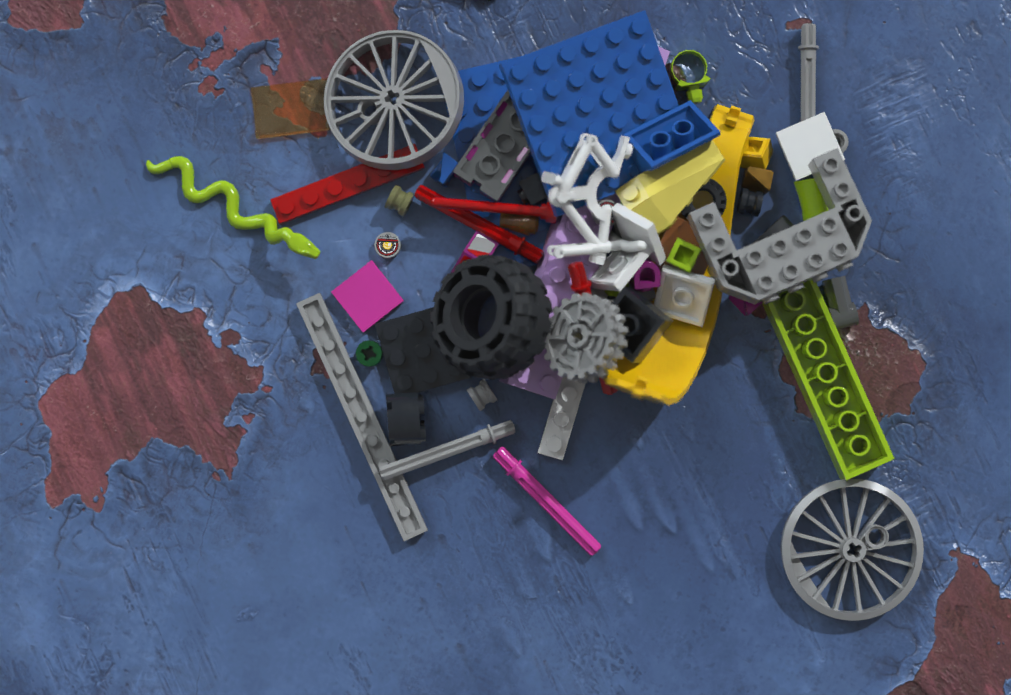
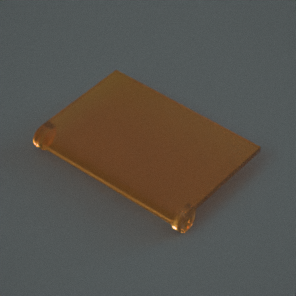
[251,78,331,139]

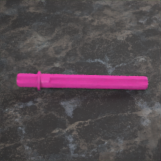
[493,447,601,556]

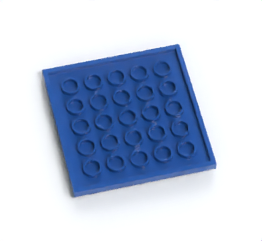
[499,10,679,217]

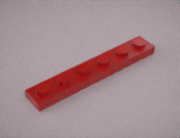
[270,143,425,225]

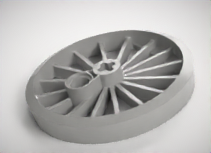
[324,30,464,170]
[781,479,924,621]

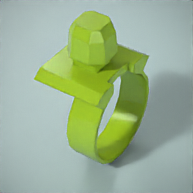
[670,50,711,104]

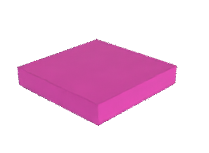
[331,260,404,333]

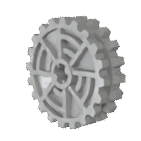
[544,292,628,383]

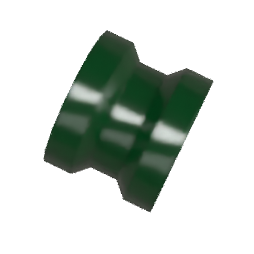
[356,340,383,367]

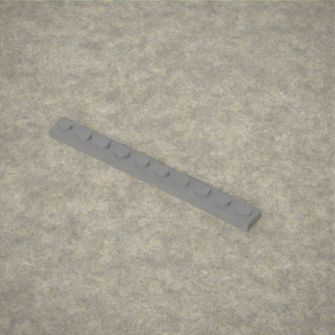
[296,293,428,541]

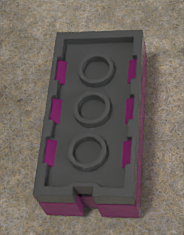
[453,90,531,202]

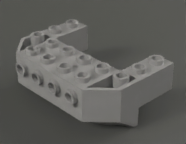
[687,148,872,305]

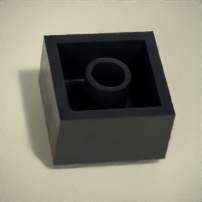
[611,287,673,363]

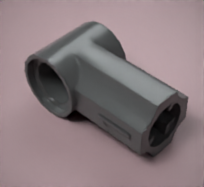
[822,276,859,330]

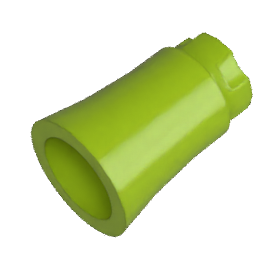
[793,178,828,221]

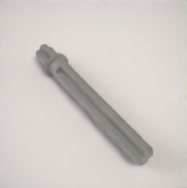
[798,23,819,122]
[379,420,516,480]

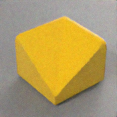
[740,137,773,169]

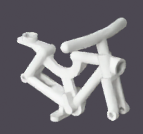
[541,133,646,265]

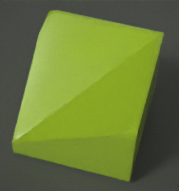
[666,238,702,273]

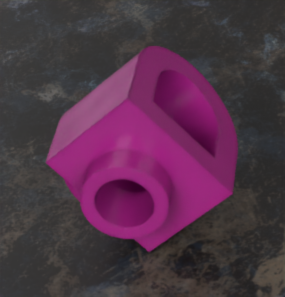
[629,258,660,292]

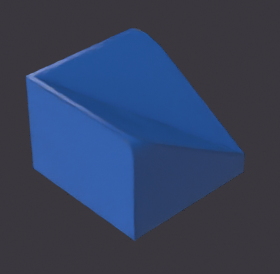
[430,152,458,187]

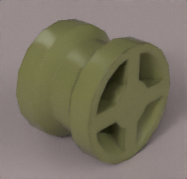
[385,185,415,217]

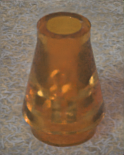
[499,213,539,236]

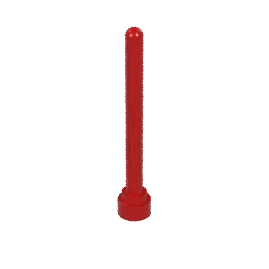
[430,197,556,223]

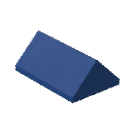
[623,100,720,172]

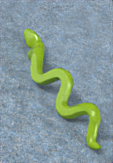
[146,156,320,259]

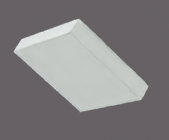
[775,112,845,181]
[612,203,666,265]
[589,245,653,291]
[654,264,715,327]

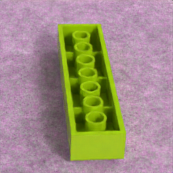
[762,279,894,480]

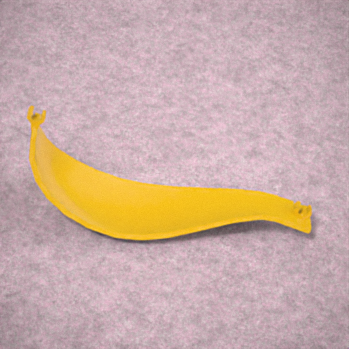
[604,104,755,405]

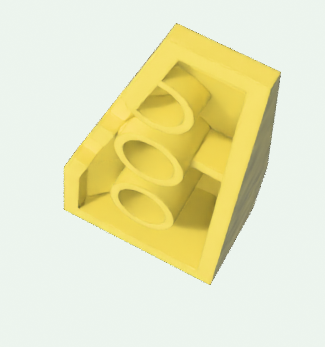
[615,140,725,235]

